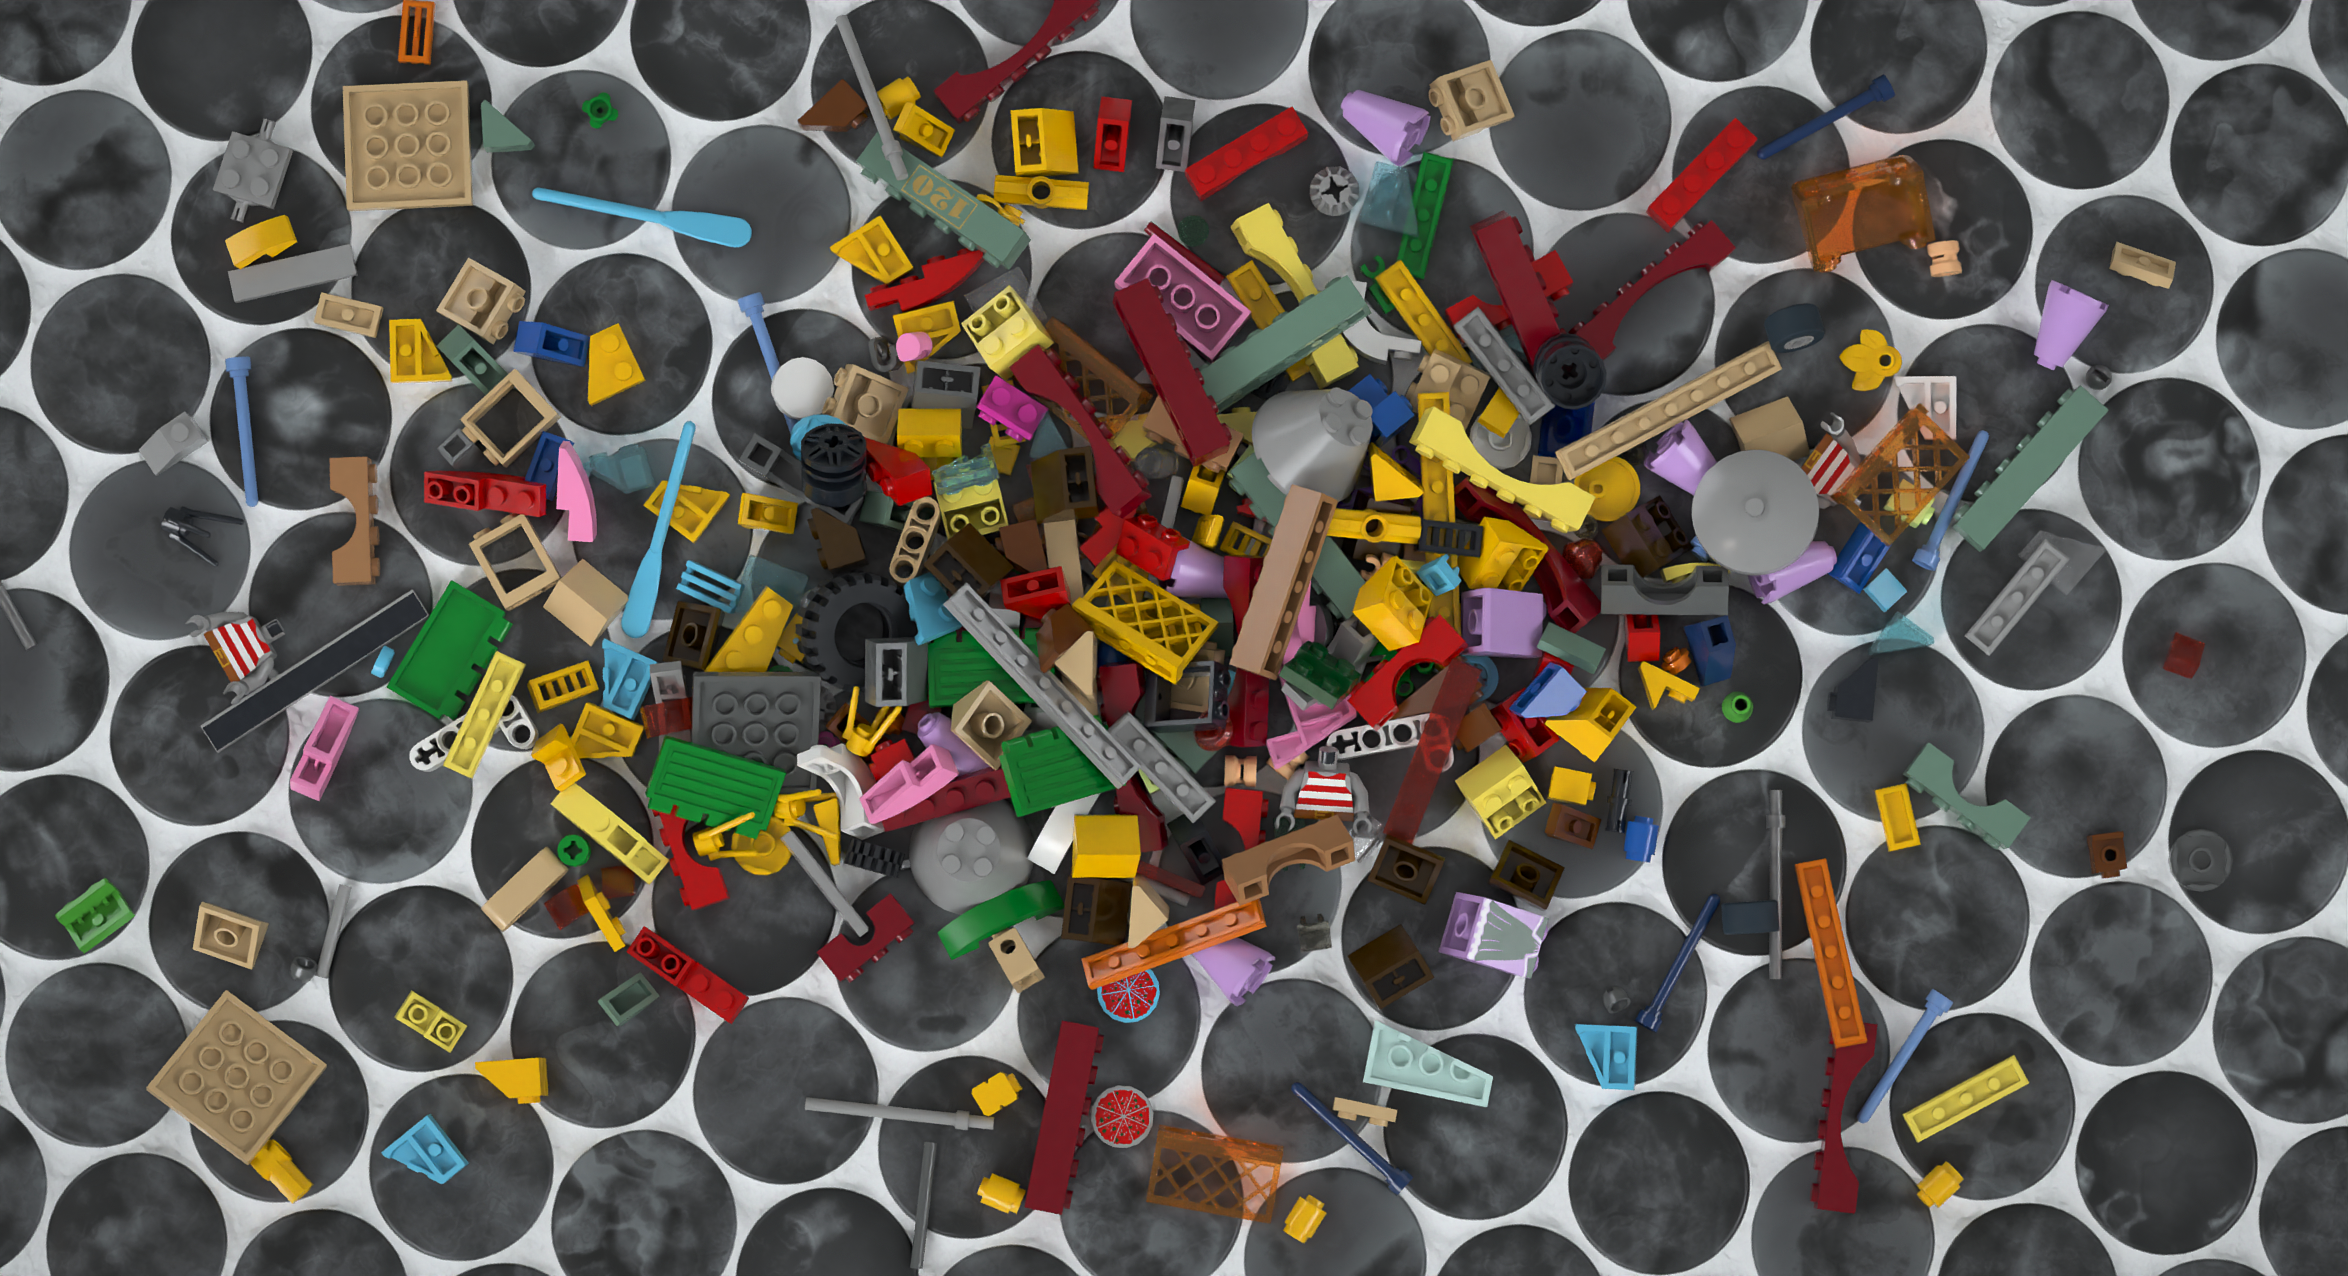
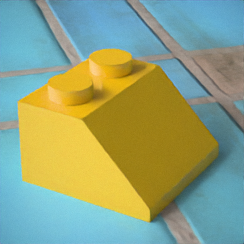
[475,1058,548,1104]

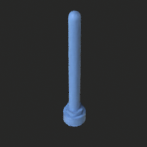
[737,292,799,434]
[225,357,258,507]
[1912,430,1989,571]
[1857,989,1953,1123]

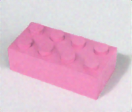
[1115,234,1252,364]

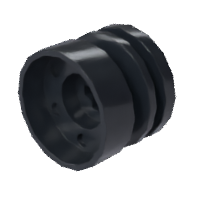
[1533,333,1607,409]
[801,424,867,507]

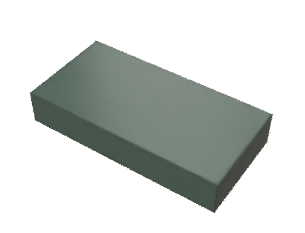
[1537,622,1606,674]

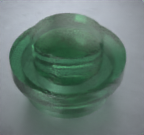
[1178,215,1209,247]

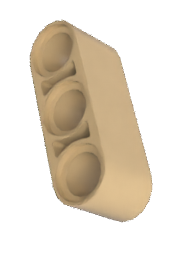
[890,497,942,589]
[481,846,569,932]

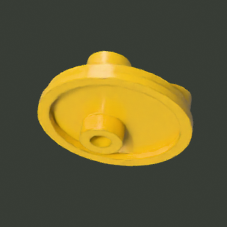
[1574,456,1640,522]

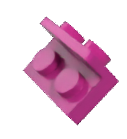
[976,375,1049,443]

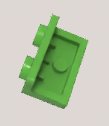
[55,878,135,954]

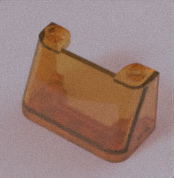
[1791,155,1936,272]

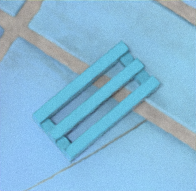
[676,560,745,614]

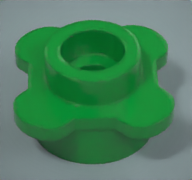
[582,92,618,129]

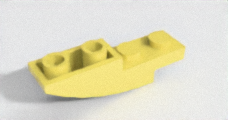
[550,783,669,885]

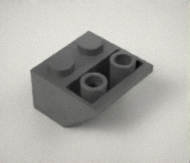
[911,360,980,429]
[865,637,928,707]

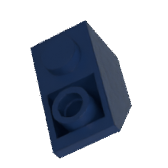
[1684,615,1736,687]

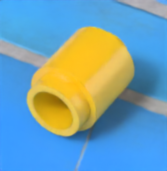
[877,77,921,120]
[1916,1161,1964,1208]
[977,1173,1026,1214]
[1283,1194,1327,1244]

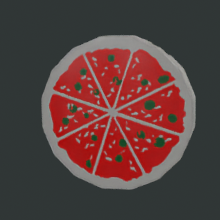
[1091,1085,1154,1148]

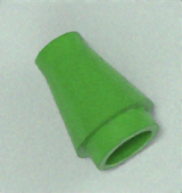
[1722,691,1753,723]

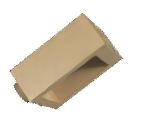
[460,369,561,468]
[469,513,562,611]

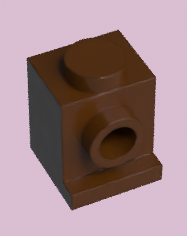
[2087,831,2127,879]

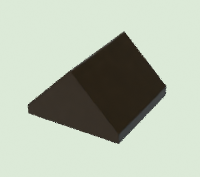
[1341,490,1414,561]
[662,601,725,672]
[1367,834,1446,905]
[1487,840,1565,911]

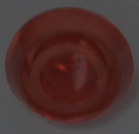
[1562,538,1603,579]
[1193,710,1235,751]

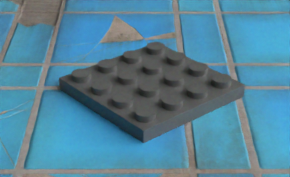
[691,672,821,794]

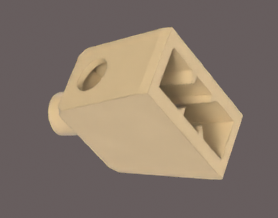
[988,927,1045,993]

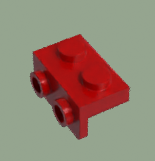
[1115,514,1190,581]

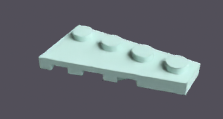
[1363,1020,1493,1107]

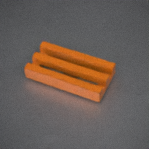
[398,0,436,65]

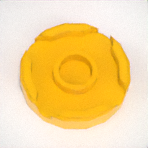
[731,814,792,875]

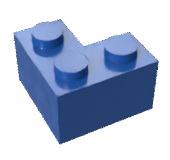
[1348,374,1415,448]

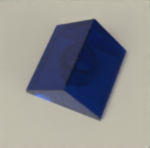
[1538,401,1595,458]

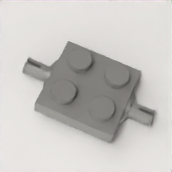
[213,119,293,223]

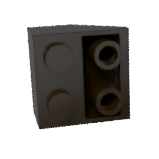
[1030,446,1100,524]
[1601,495,1693,578]
[807,508,869,575]
[923,523,1014,599]
[1061,875,1131,946]
[1347,924,1435,1010]

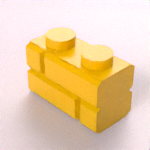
[971,1072,1022,1117]

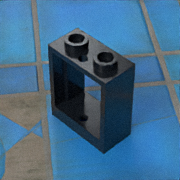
[1144,661,1231,733]

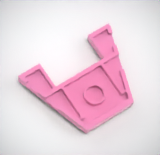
[1266,663,1356,769]

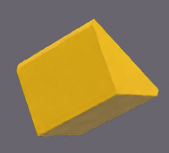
[1368,442,1424,502]
[1072,814,1141,878]

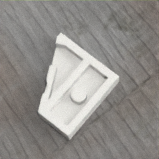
[1895,376,1957,440]

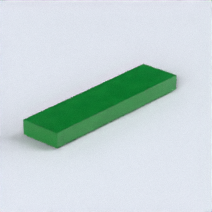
[1396,152,1454,280]

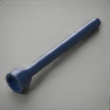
[1757,74,1895,160]
[1634,894,1720,1033]
[1291,1082,1413,1196]

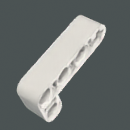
[410,695,539,772]
[1326,713,1454,773]

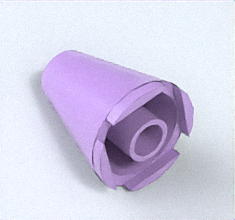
[1341,90,1430,167]
[2034,280,2109,370]
[1644,419,1717,496]
[1160,536,1228,598]
[1748,541,1837,604]
[917,712,989,776]
[1192,937,1275,1006]

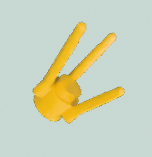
[842,686,902,757]
[773,789,839,840]
[693,812,758,861]

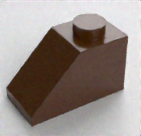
[797,79,870,132]
[994,519,1048,575]
[1036,603,1094,674]
[1450,703,1502,753]

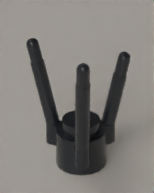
[161,506,244,567]

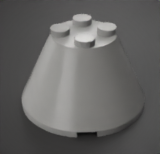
[1252,387,1373,502]
[909,799,1034,915]

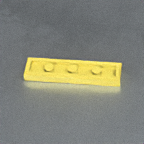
[443,651,526,779]
[1902,1055,2029,1142]

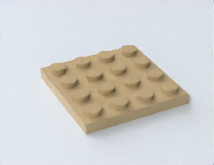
[343,81,473,211]
[146,990,327,1165]

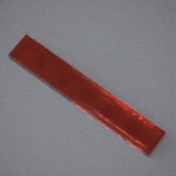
[1383,658,1483,844]

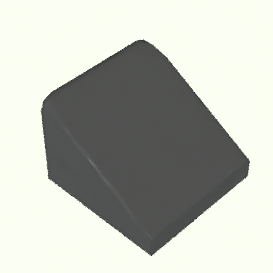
[437,428,485,471]

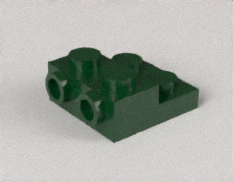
[1279,640,1361,709]

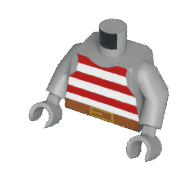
[1800,413,1869,509]
[185,612,286,705]
[1274,746,1373,836]

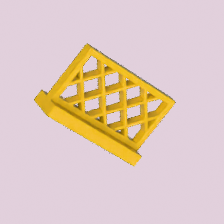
[1072,560,1219,685]

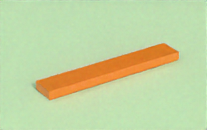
[1794,858,1867,1048]
[1082,899,1267,990]

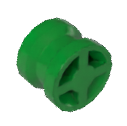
[557,835,591,867]

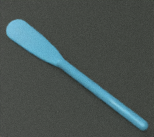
[532,187,752,247]
[621,421,696,638]

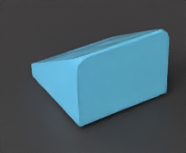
[1863,568,1907,612]

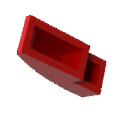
[1079,505,1138,567]

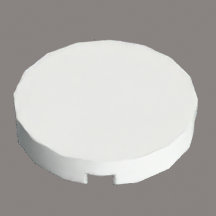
[771,357,834,420]
[1469,414,1532,470]

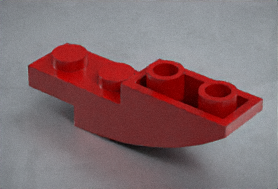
[865,248,984,313]
[424,471,546,517]
[626,926,749,1024]

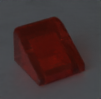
[2163,632,2205,679]
[601,865,637,899]
[544,884,590,930]

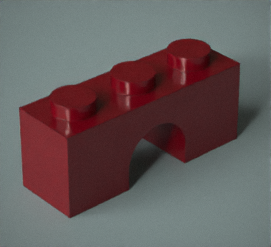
[816,893,915,983]

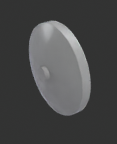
[1692,450,1819,575]

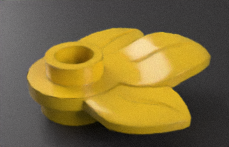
[975,194,1026,227]
[1839,329,1902,391]

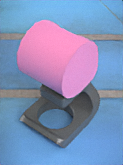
[868,332,932,372]

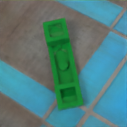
[937,880,1065,960]

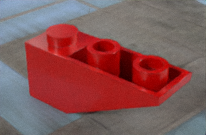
[864,437,933,506]

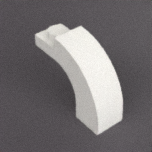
[1342,280,1421,365]
[797,743,885,840]
[1027,793,1101,874]

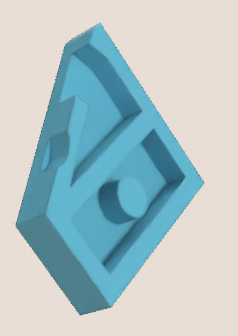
[903,572,963,646]
[602,638,658,721]
[1575,1024,1637,1090]
[381,1114,469,1184]

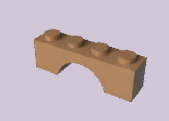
[330,457,380,586]
[1222,815,1355,906]

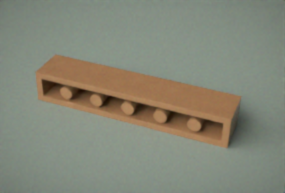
[1229,484,1338,681]

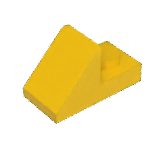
[893,102,955,158]
[738,493,798,534]
[1638,661,1700,710]
[531,723,586,792]

